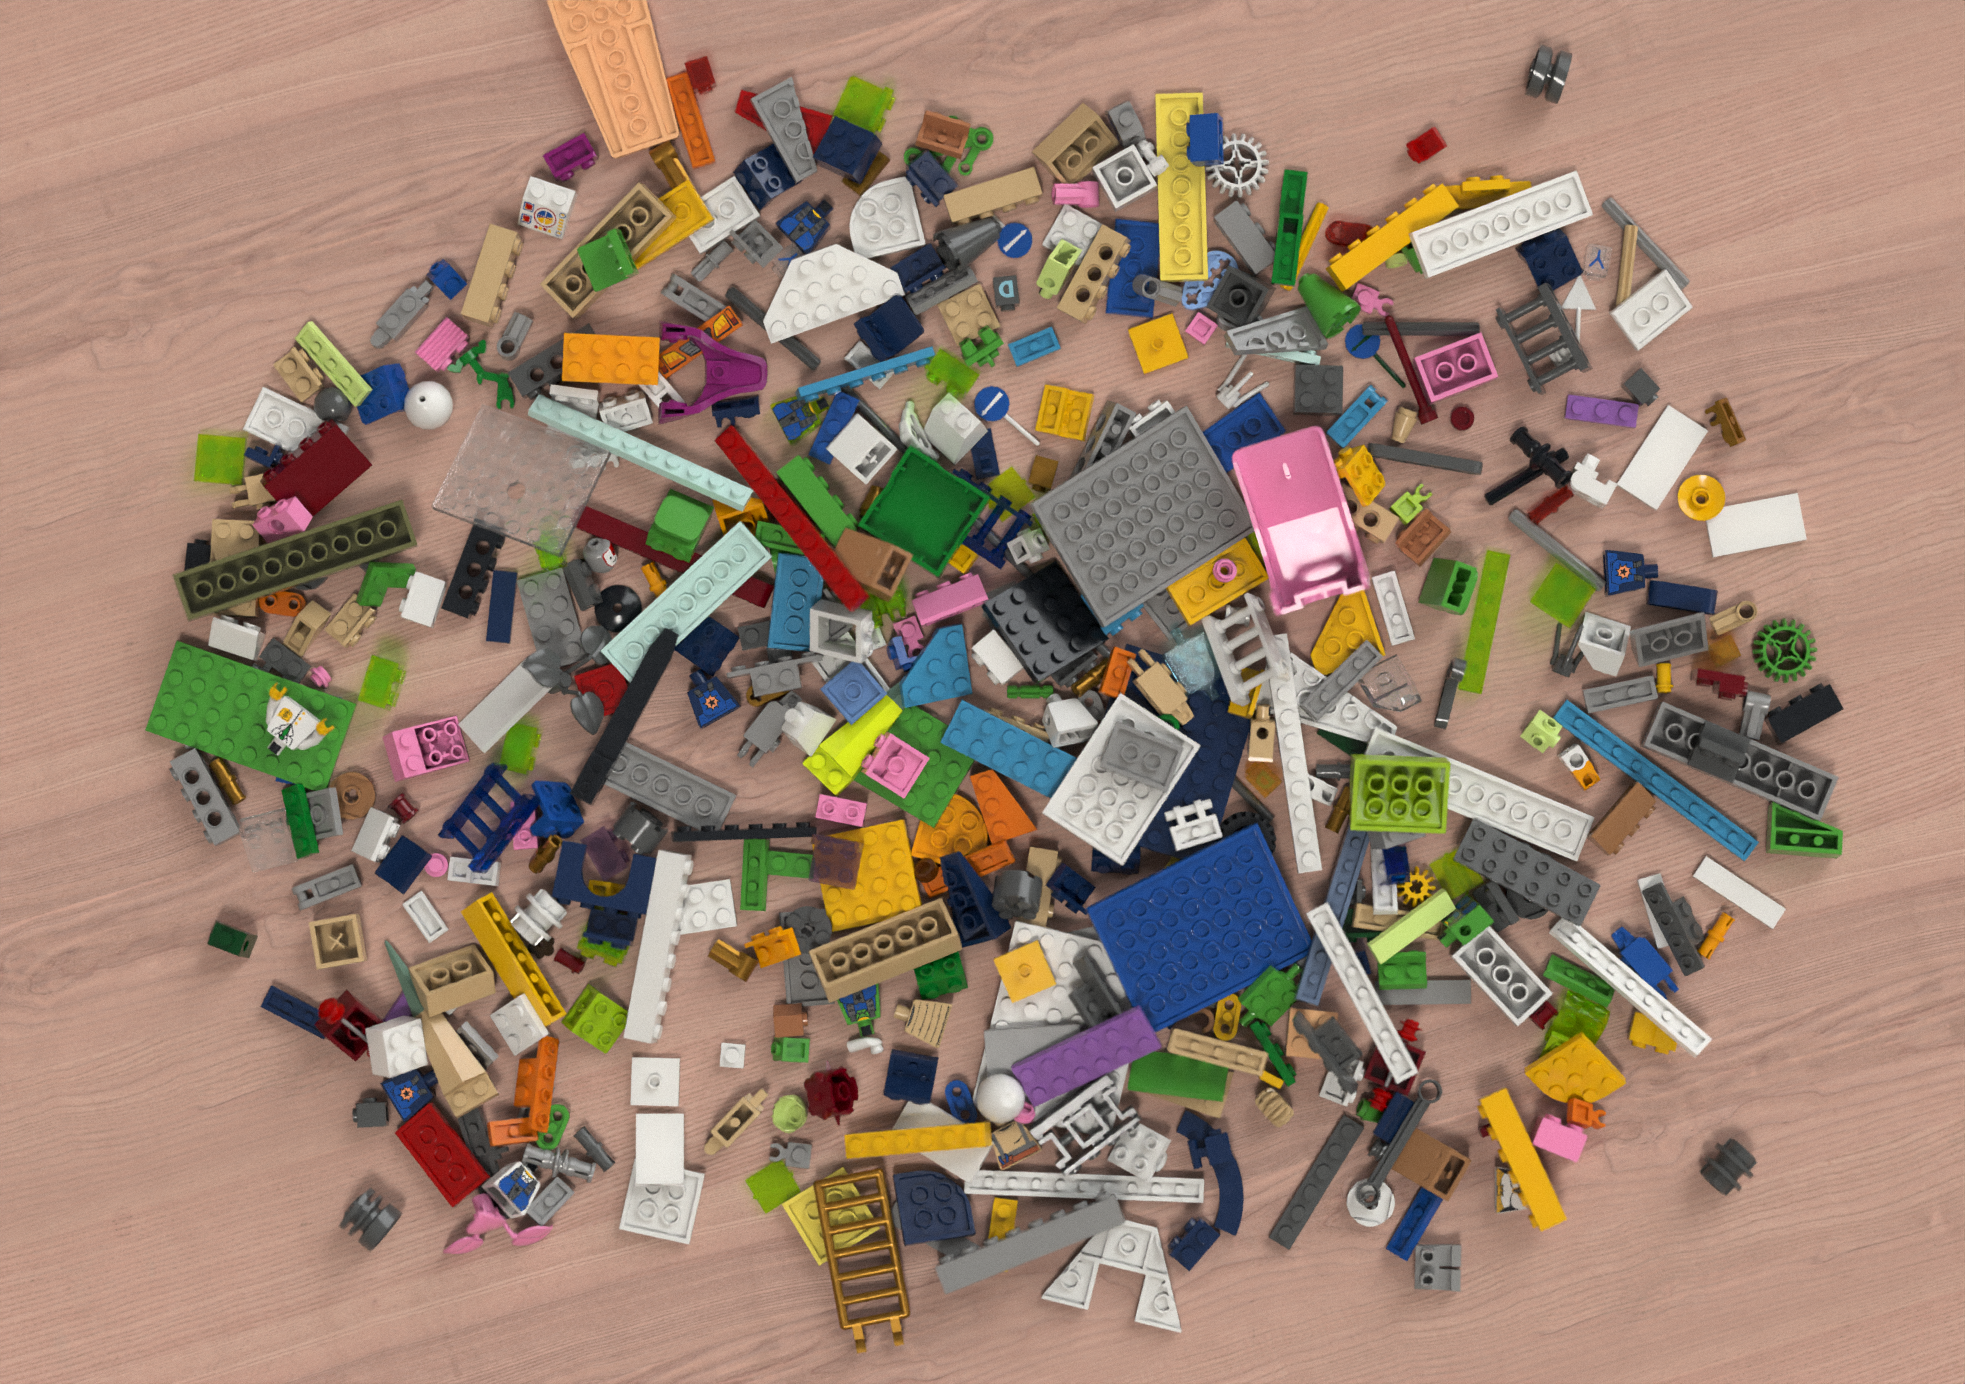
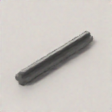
[725,287,821,370]
[1362,322,1480,336]

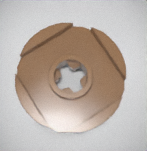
[329,772,376,820]

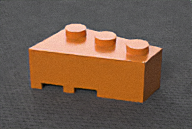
[970,769,1037,845]

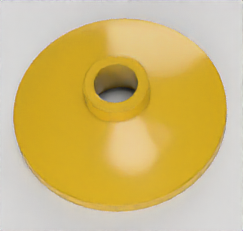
[1677,475,1725,521]

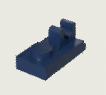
[711,396,760,428]
[971,428,1000,480]

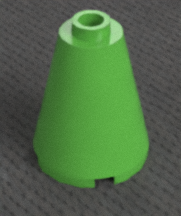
[1297,273,1361,339]

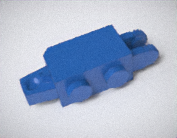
[1611,927,1679,1000]

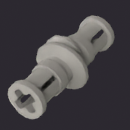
[521,1142,596,1183]

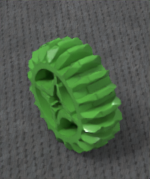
[1752,618,1817,683]

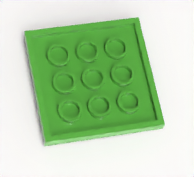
[854,706,975,828]

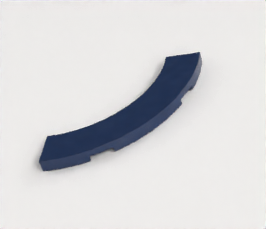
[1176,1110,1244,1236]

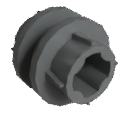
[1699,1138,1757,1196]

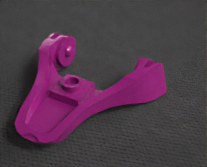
[658,321,768,425]

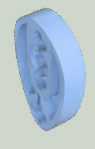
[1181,251,1239,311]

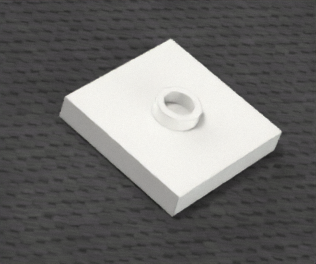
[631,1057,680,1106]

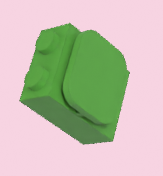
[646,489,714,562]
[1418,558,1478,615]

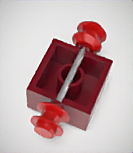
[314,989,384,1062]
[1363,1018,1426,1112]

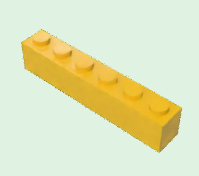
[1325,183,1459,291]
[461,892,567,1027]
[1476,1087,1567,1232]
[844,1121,992,1159]

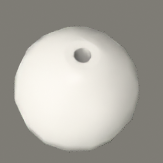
[404,381,453,430]
[975,1074,1025,1124]

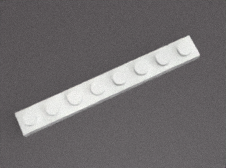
[1306,902,1418,1084]
[1549,918,1712,1058]

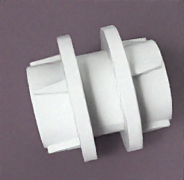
[510,888,567,945]

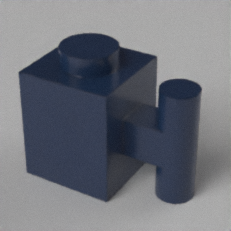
[1187,1128,1234,1169]

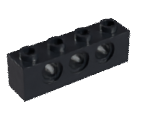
[441,519,506,620]

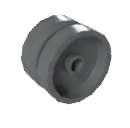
[1525,44,1572,104]

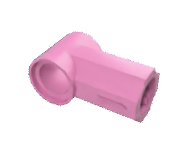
[1051,181,1099,208]

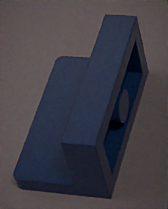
[375,835,432,895]

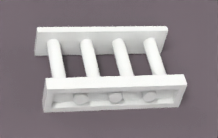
[1201,593,1290,706]

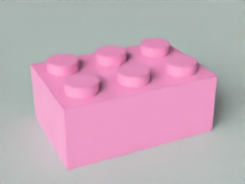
[1412,333,1498,405]

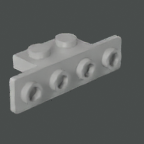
[726,652,823,697]

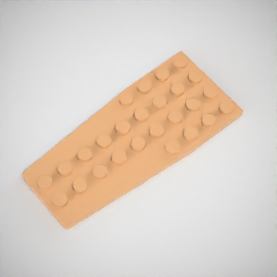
[547,0,680,159]

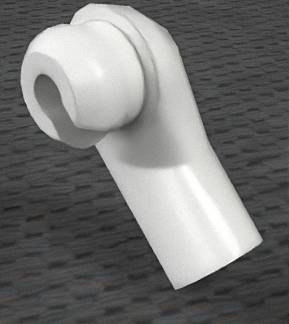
[847,1037,884,1055]

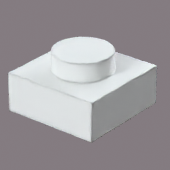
[719,1043,746,1069]

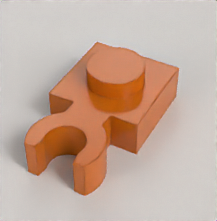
[1567,1098,1606,1129]

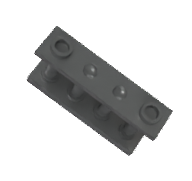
[1495,283,1593,395]

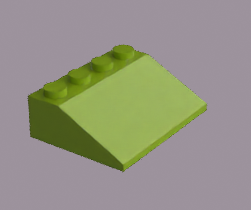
[1350,754,1450,834]

